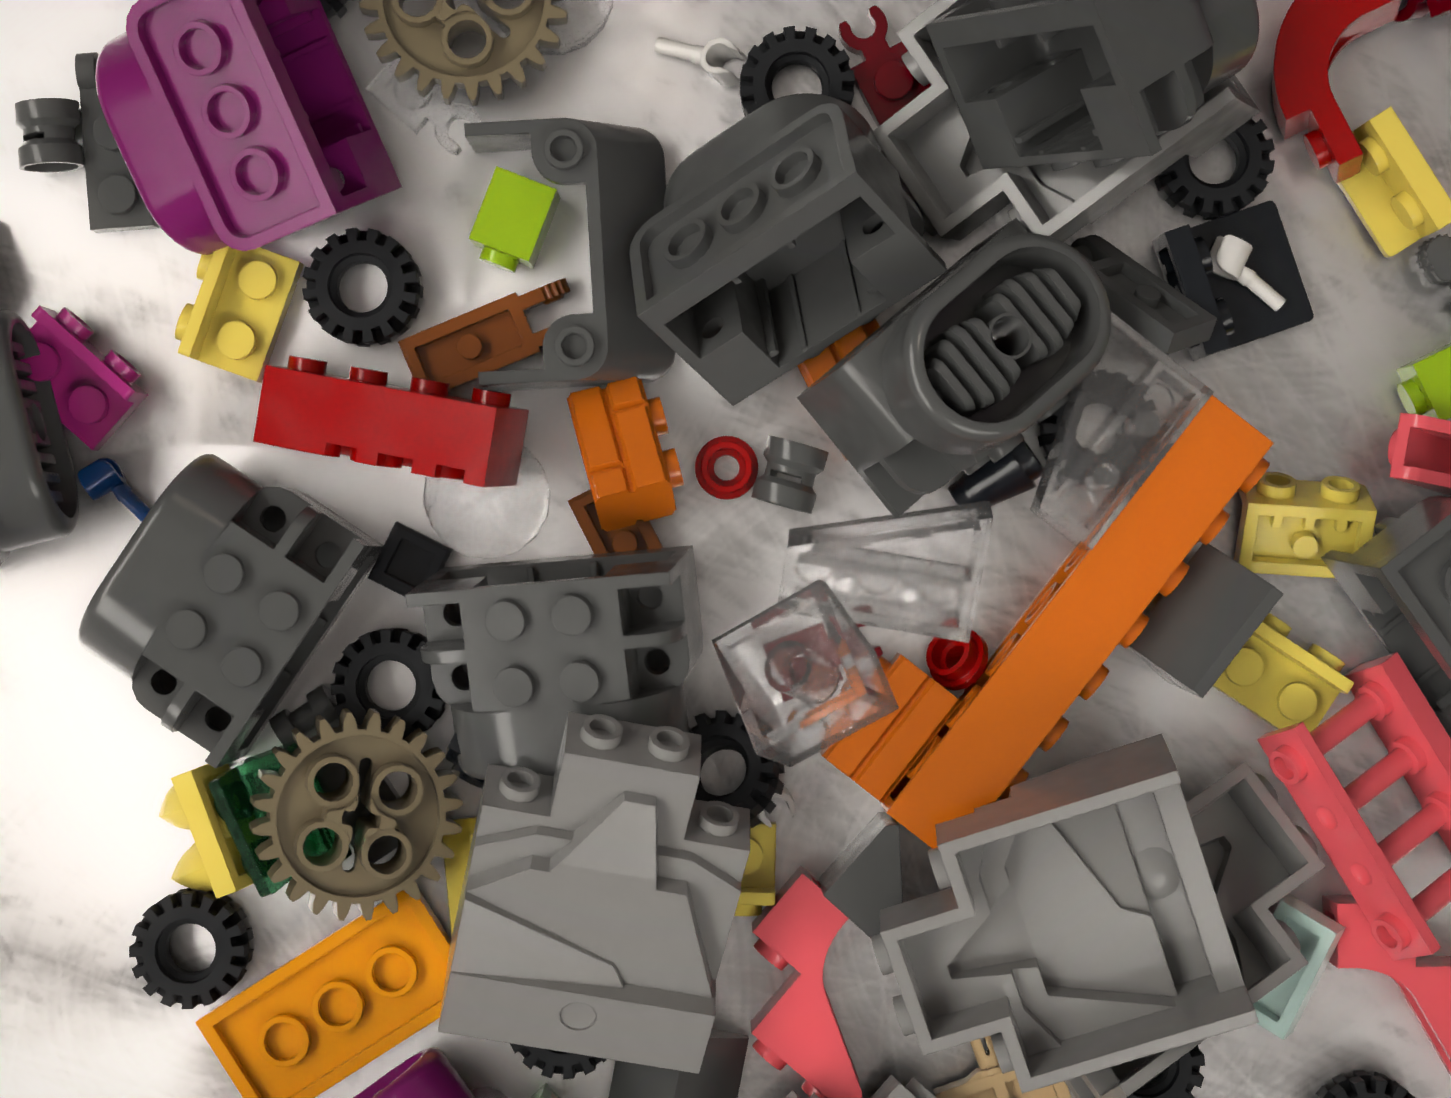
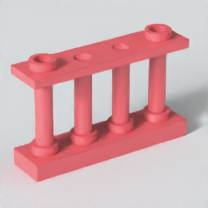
[1257,652,1451,961]

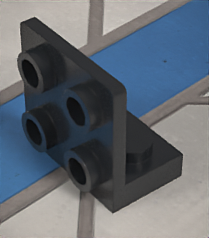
[1152,201,1314,361]

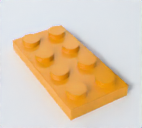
[195,890,451,1098]

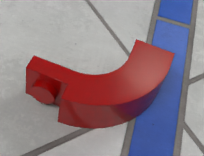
[1272,0,1401,184]

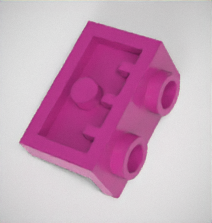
[20,305,148,451]

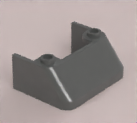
[464,118,676,391]

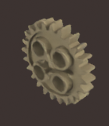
[359,0,568,106]
[249,708,463,921]

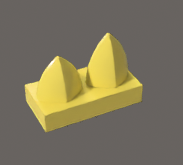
[159,764,269,899]

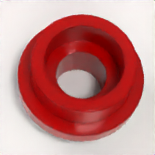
[695,436,758,500]
[926,628,988,691]

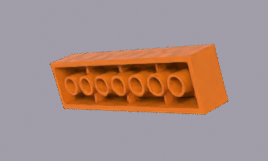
[879,394,1274,849]

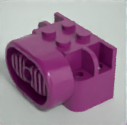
[95,0,402,255]

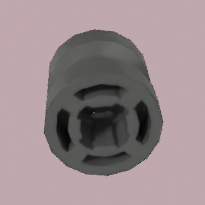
[14,98,84,173]
[751,435,829,514]

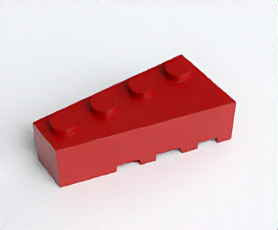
[253,355,529,487]

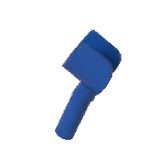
[77,458,150,522]

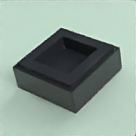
[368,521,455,597]

